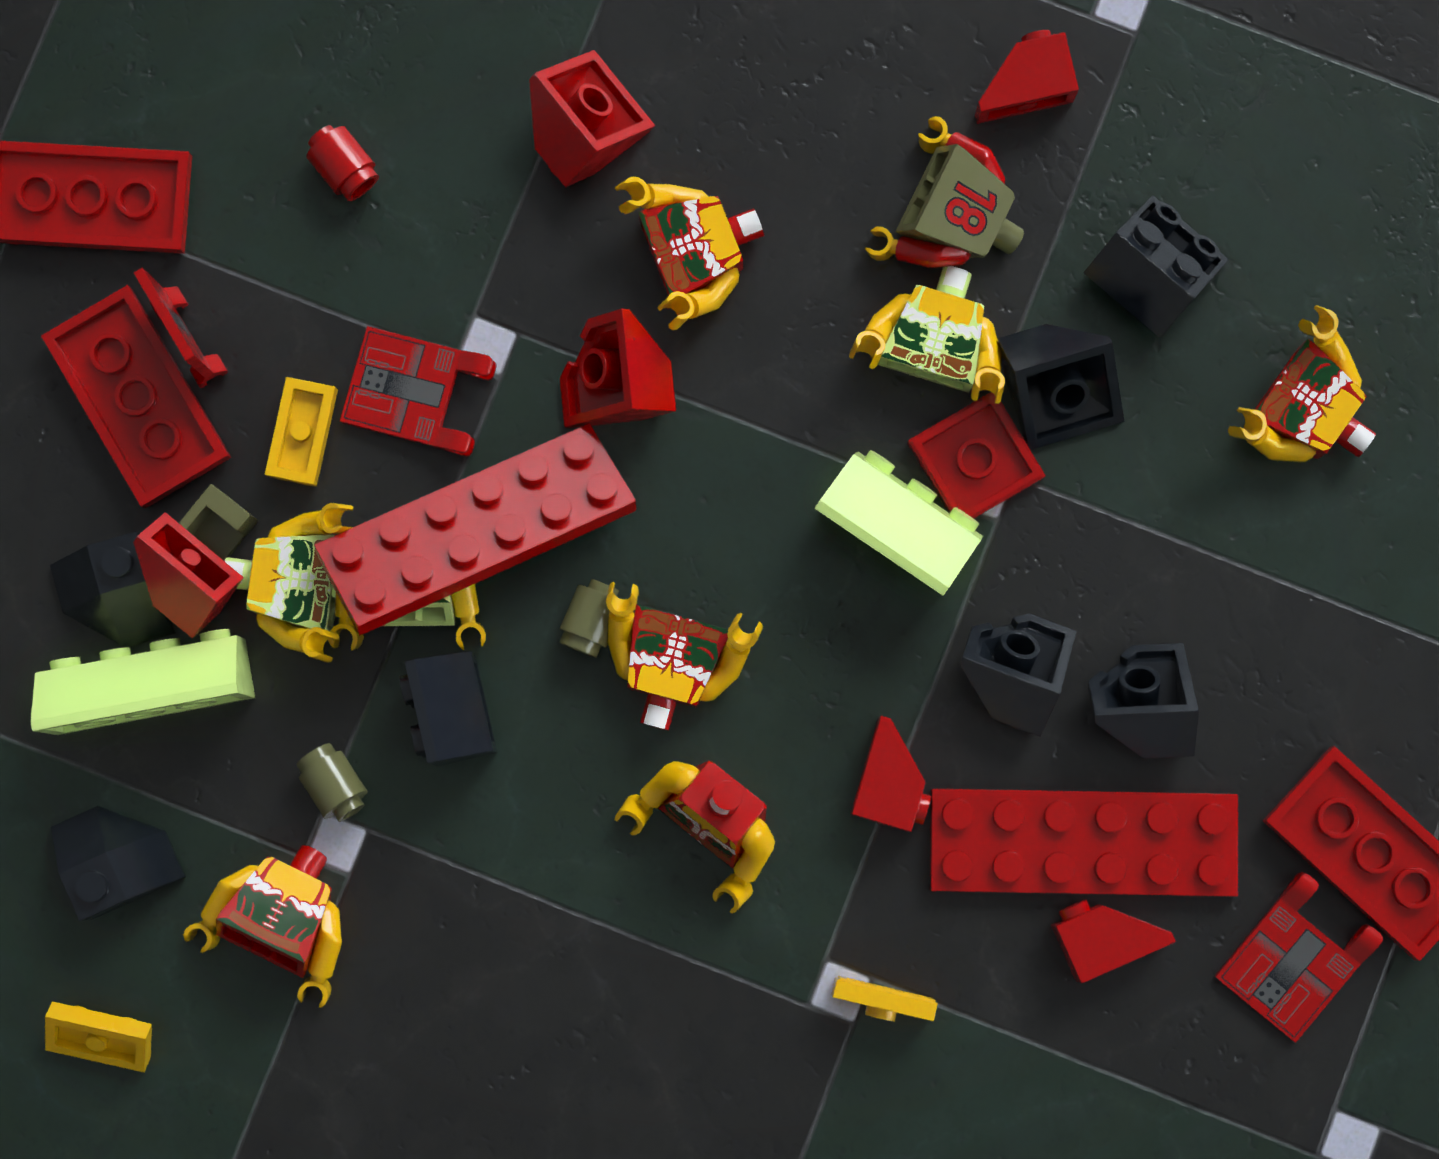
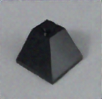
[998,324,1125,450]

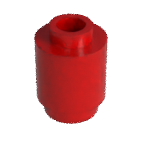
[306,125,379,201]

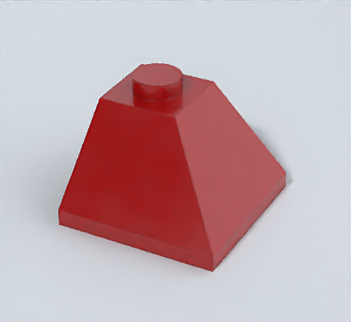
[529,50,655,187]

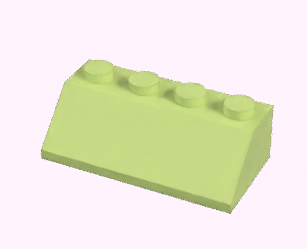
[31,629,255,735]

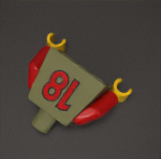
[865,116,1024,268]

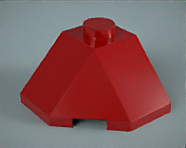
[560,308,676,428]

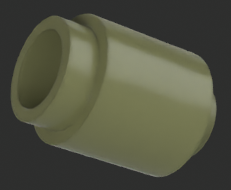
[559,579,619,658]
[296,743,368,822]

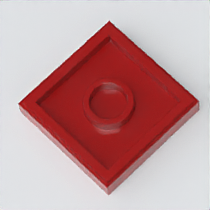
[907,392,1046,519]

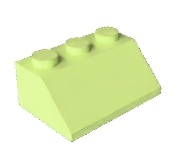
[814,450,983,596]

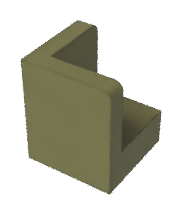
[179,484,259,561]

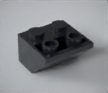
[1083,195,1229,338]
[399,651,497,766]

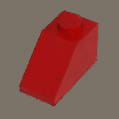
[975,30,1079,124]
[133,512,244,639]
[850,716,931,832]
[1051,899,1176,983]

